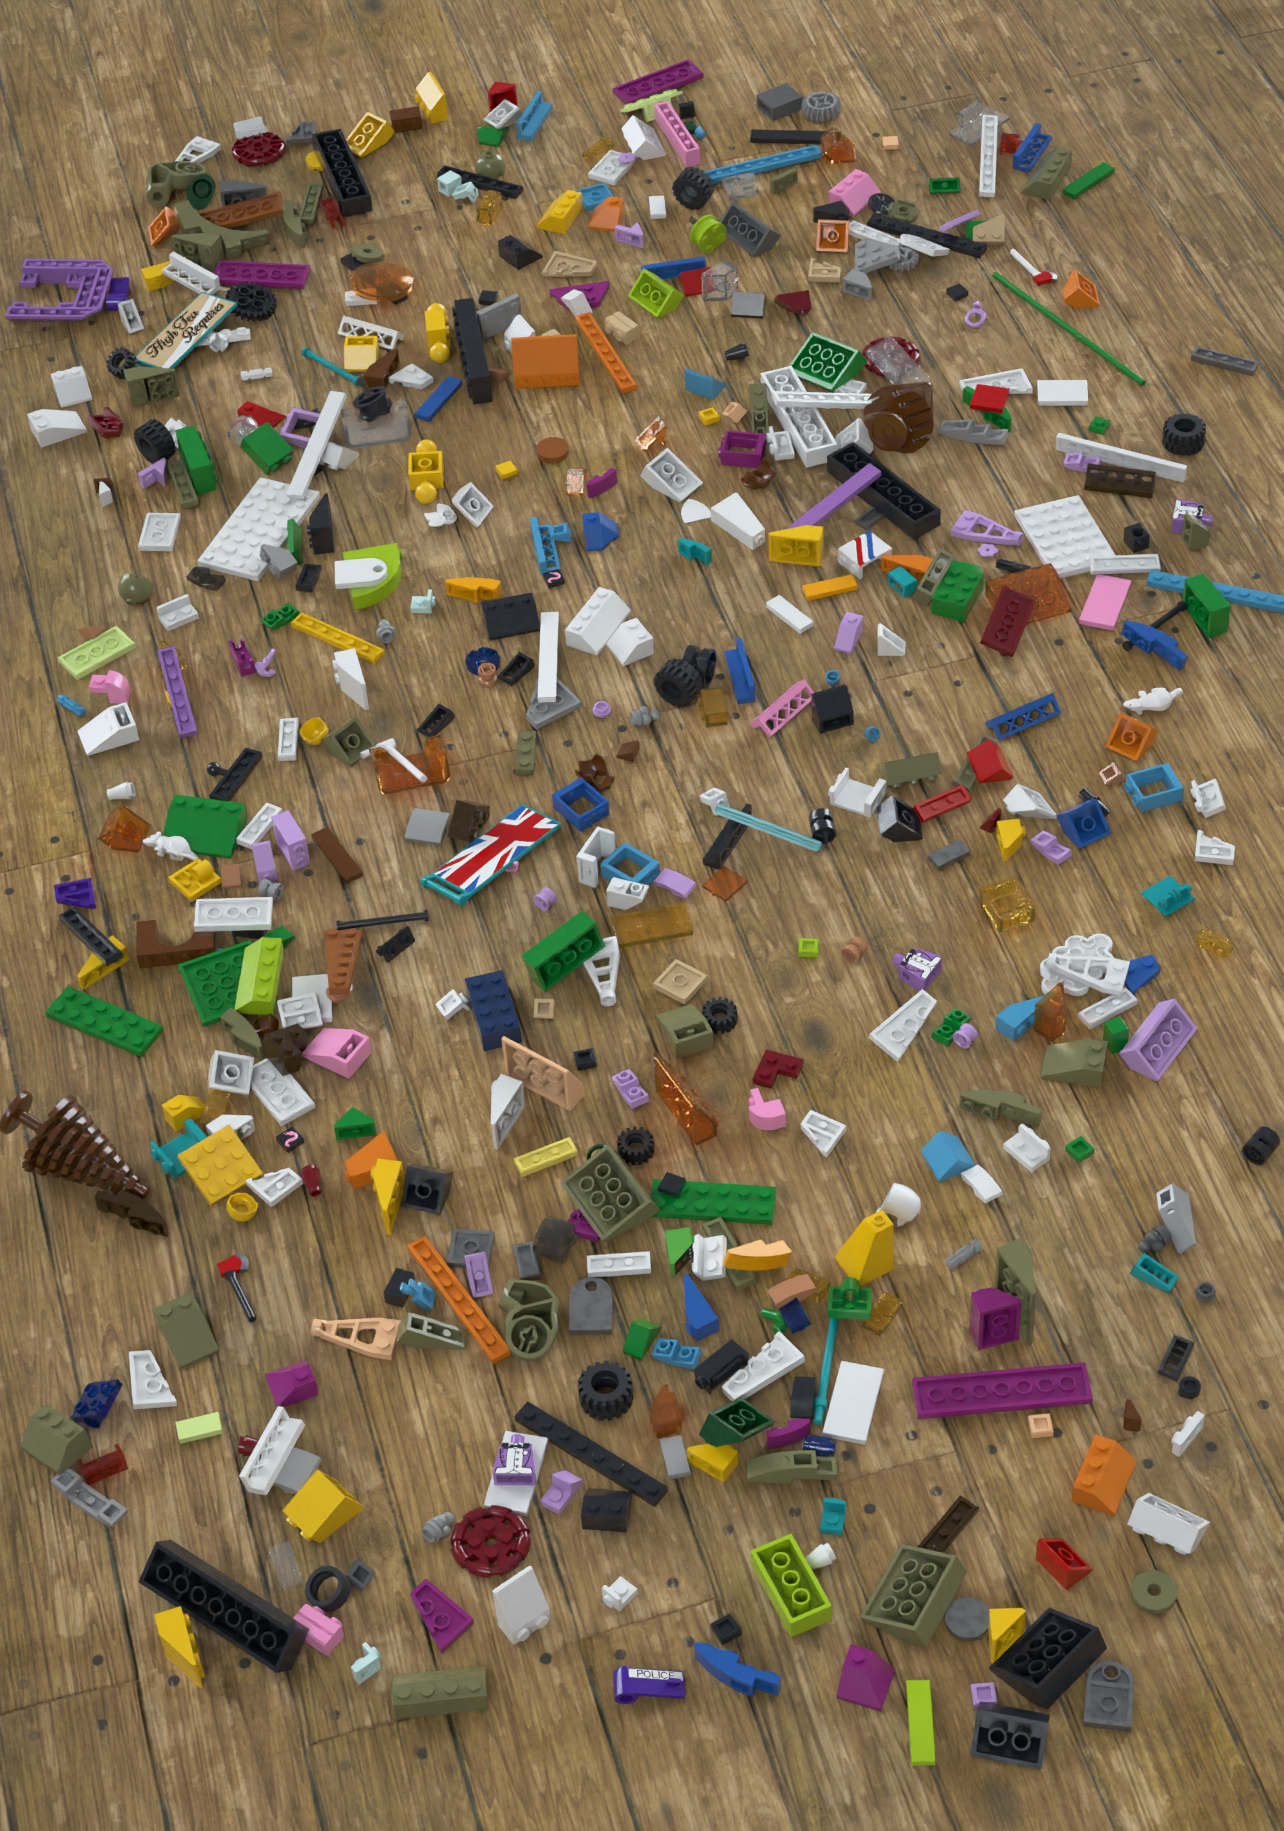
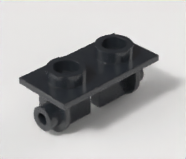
[376,925,415,963]

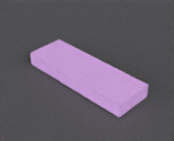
[939,209,980,232]

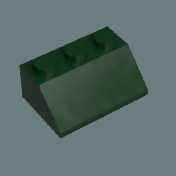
[699,1397,775,1447]

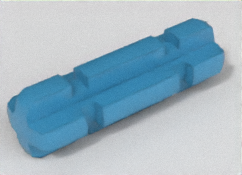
[57,694,86,717]

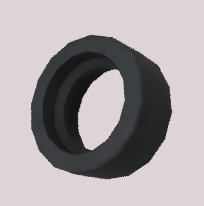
[305,1565,351,1612]

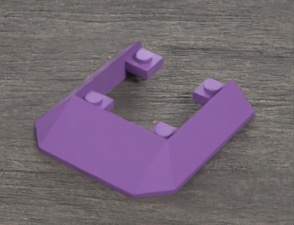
[5,259,114,322]

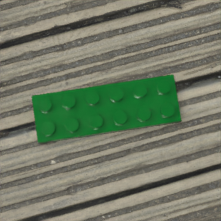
[45,986,164,1057]
[651,1179,776,1225]

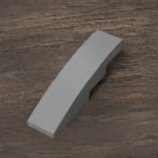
[937,419,1009,445]

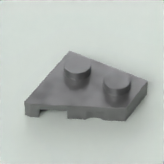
[286,121,316,145]

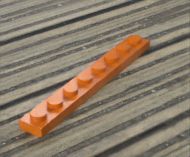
[575,312,637,394]
[407,1236,511,1365]

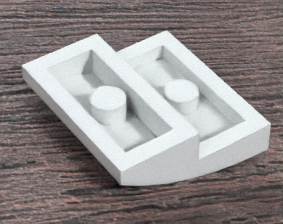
[277,992,323,1029]

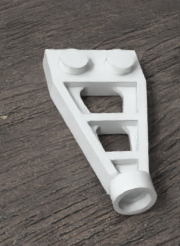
[175,136,221,163]
[583,936,620,1006]
[1046,953,1130,996]

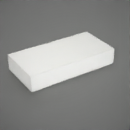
[649,195,666,219]

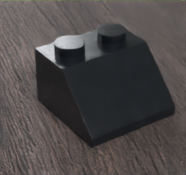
[498,235,543,270]
[876,795,923,842]
[401,1163,453,1215]
[581,1488,632,1533]

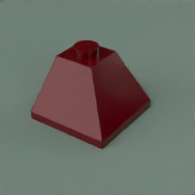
[773,290,812,316]

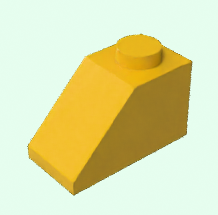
[996,819,1026,861]
[162,1095,209,1132]
[687,1444,739,1483]

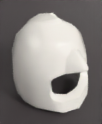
[876,1183,921,1227]

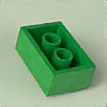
[931,565,984,622]
[1183,573,1231,638]

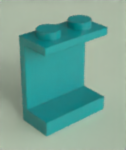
[149,1118,207,1179]

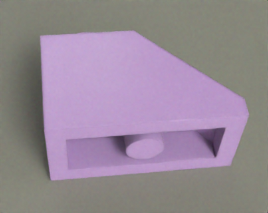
[834,612,863,654]
[251,840,278,884]

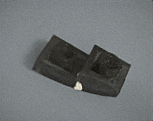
[186,566,226,591]

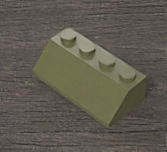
[1022,148,1072,200]
[392,1665,489,1719]

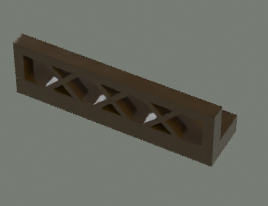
[1084,463,1156,498]

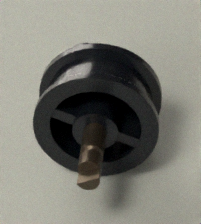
[353,376,393,422]

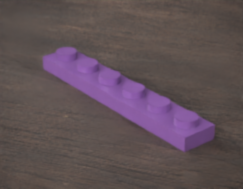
[157,646,197,739]

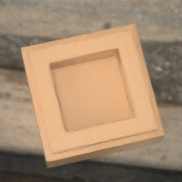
[882,136,899,150]
[1028,1413,1054,1438]

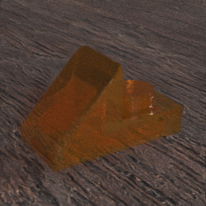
[635,416,667,452]
[566,468,587,496]

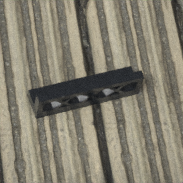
[703,803,752,870]

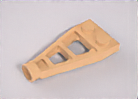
[311,1318,401,1360]

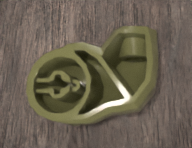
[146,161,206,208]
[498,1278,560,1362]

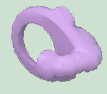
[965,301,987,328]
[255,648,276,677]

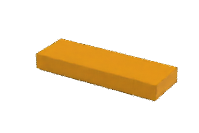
[802,574,857,601]

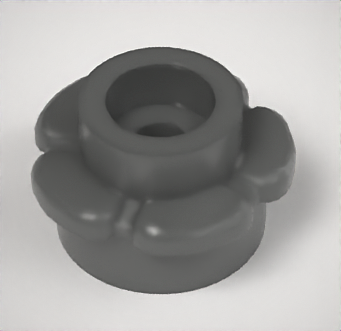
[1195,1282,1216,1302]

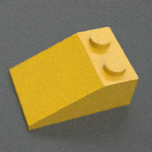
[346,112,395,158]
[768,525,824,567]
[371,1159,405,1236]

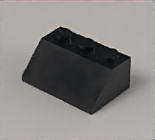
[481,592,540,641]
[971,1701,1050,1769]

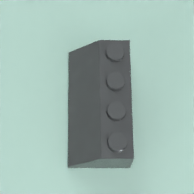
[719,201,781,257]

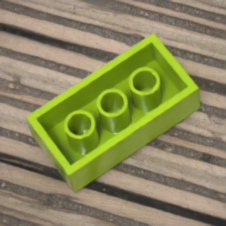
[750,1534,832,1637]

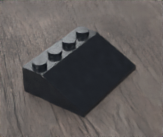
[989,1607,1107,1710]

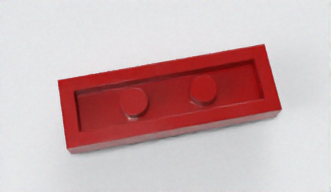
[913,784,971,823]

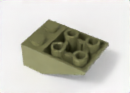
[171,233,224,272]
[124,366,180,407]
[655,1004,714,1059]

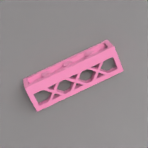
[749,679,814,737]

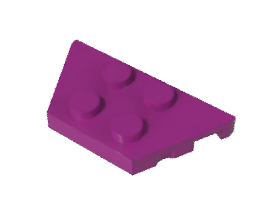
[549,281,610,311]

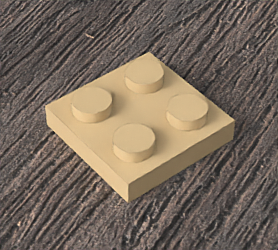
[653,959,708,1005]

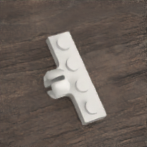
[197,327,251,353]

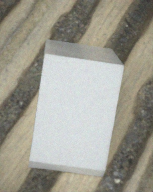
[561,289,593,316]
[118,299,144,334]
[878,623,906,656]

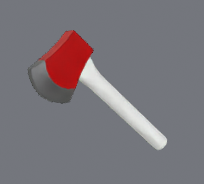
[1010,249,1057,286]

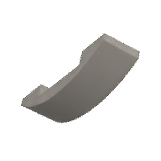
[51,1468,128,1527]

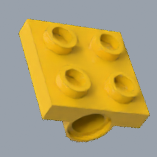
[168,858,222,902]

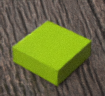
[798,938,819,958]

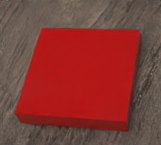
[970,384,1010,414]

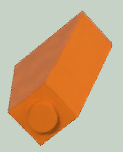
[343,1132,398,1189]

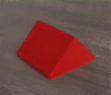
[488,81,518,113]
[678,267,716,297]
[967,739,1013,784]
[1036,1538,1093,1590]

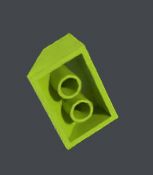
[628,269,685,318]

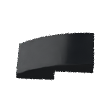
[790,1376,817,1419]

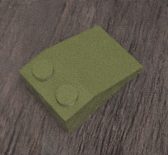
[1041,1038,1108,1087]
[152,1292,220,1369]

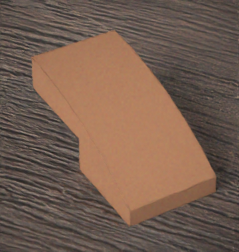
[767,1274,817,1309]

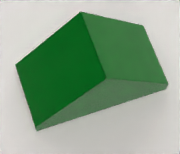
[334,1107,377,1141]
[622,1319,661,1361]

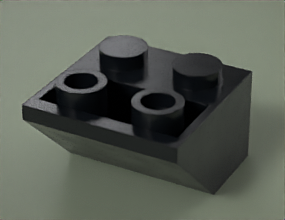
[812,684,854,734]

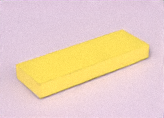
[514,1137,578,1177]

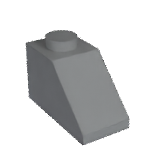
[843,269,872,301]

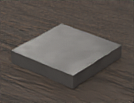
[447,1229,495,1269]

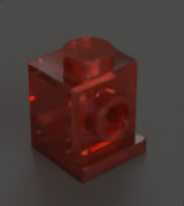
[1000,133,1022,155]

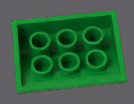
[789,332,867,392]
[163,795,248,859]

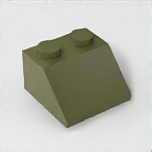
[321,717,376,766]

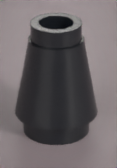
[724,343,749,361]

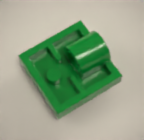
[827,1277,872,1320]

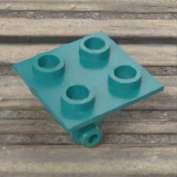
[1140,876,1195,917]

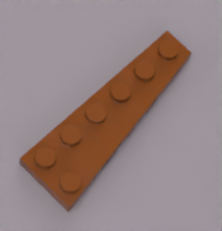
[324,929,363,995]

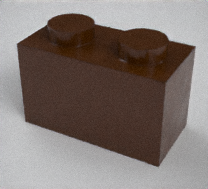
[389,106,422,133]

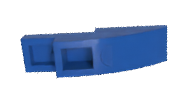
[1121,620,1188,671]
[694,1642,781,1697]

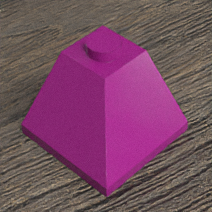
[264,1360,319,1407]
[836,1644,895,1711]

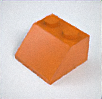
[1105,713,1159,762]

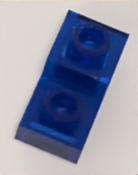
[779,1298,811,1334]

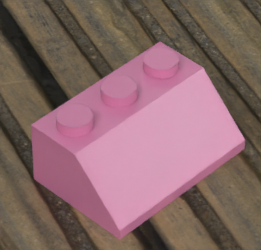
[829,169,881,217]

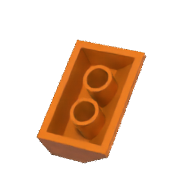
[1072,1434,1137,1517]

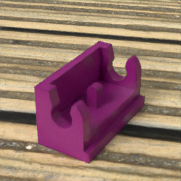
[228,639,257,677]

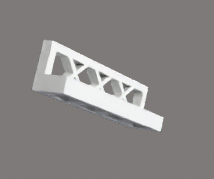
[162,252,220,295]
[337,315,404,350]
[239,1406,305,1496]

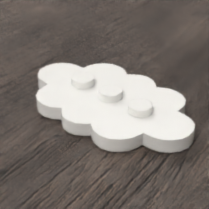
[1040,933,1114,998]

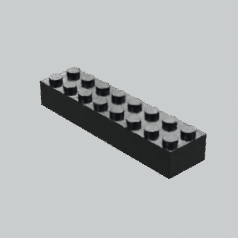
[312,129,372,217]
[452,298,492,405]
[827,442,941,540]
[138,1540,309,1673]

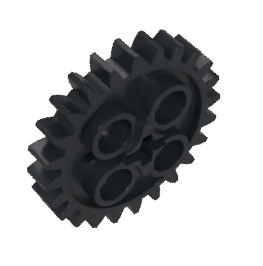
[225,282,277,322]

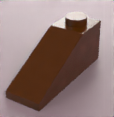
[363,348,400,389]

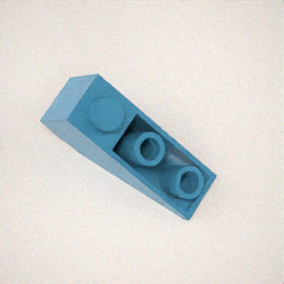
[996,994,1053,1041]

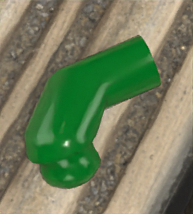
[761,1307,787,1334]

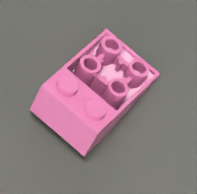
[302,1028,372,1079]

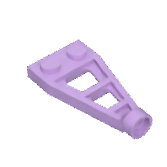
[950,510,1024,546]

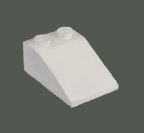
[27,409,87,448]
[640,448,703,503]
[332,648,369,710]
[491,1074,526,1150]
[492,1566,551,1645]

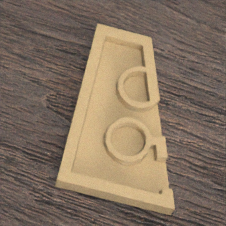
[542,251,598,277]

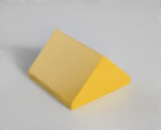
[988,1608,1026,1663]

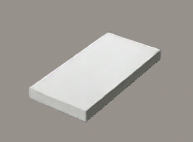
[194,897,273,932]
[250,1058,316,1127]
[822,1361,884,1445]
[484,1431,548,1517]

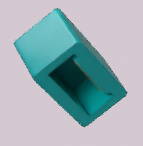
[888,566,917,598]

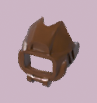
[741,458,776,490]
[575,753,614,791]

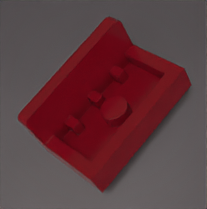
[87,407,123,438]

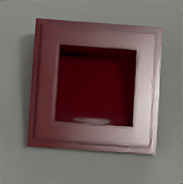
[980,808,1001,833]

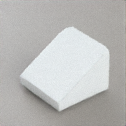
[99,481,113,507]

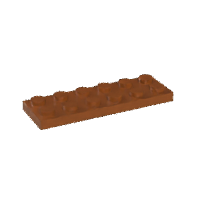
[199,191,283,229]

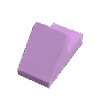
[615,222,644,248]
[138,458,169,489]
[464,1251,494,1298]
[540,1470,584,1515]

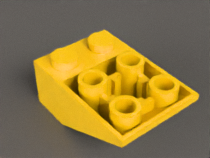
[154,1606,205,1688]

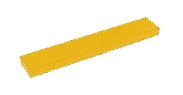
[291,612,385,664]

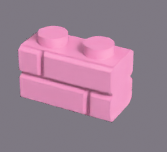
[293,1604,344,1656]

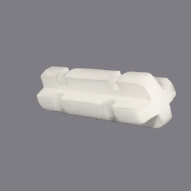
[241,367,272,381]

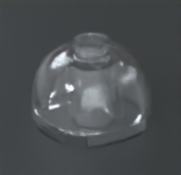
[227,415,259,448]

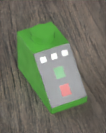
[665,1227,695,1277]

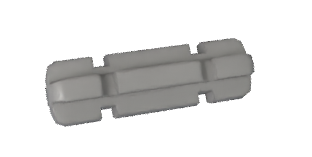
[946,1239,982,1269]

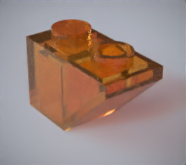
[649,1384,684,1438]

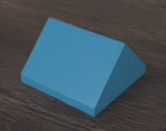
[684,368,726,400]
[921,1131,976,1182]

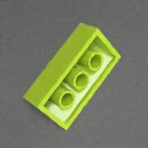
[234,937,284,1015]

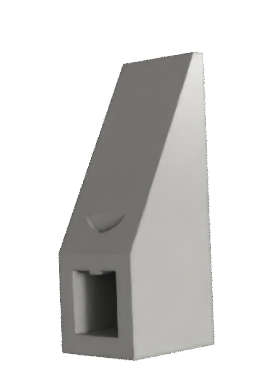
[1156,1184,1196,1254]

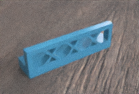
[516,91,553,141]
[530,517,561,575]

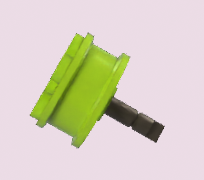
[689,215,726,253]

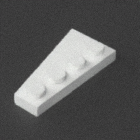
[959,368,1033,394]

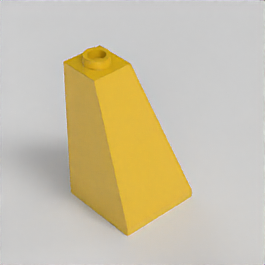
[835,1210,894,1287]

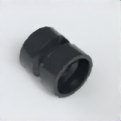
[809,808,836,844]
[1242,1126,1281,1165]

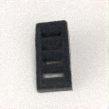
[497,651,535,686]
[417,703,455,739]
[1157,1334,1195,1382]

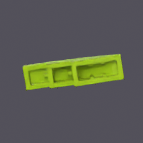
[906,1680,935,1766]

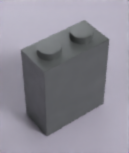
[756,83,803,121]

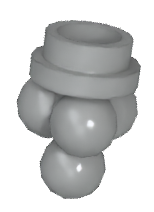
[376,619,396,643]
[630,706,660,727]
[421,1512,455,1543]

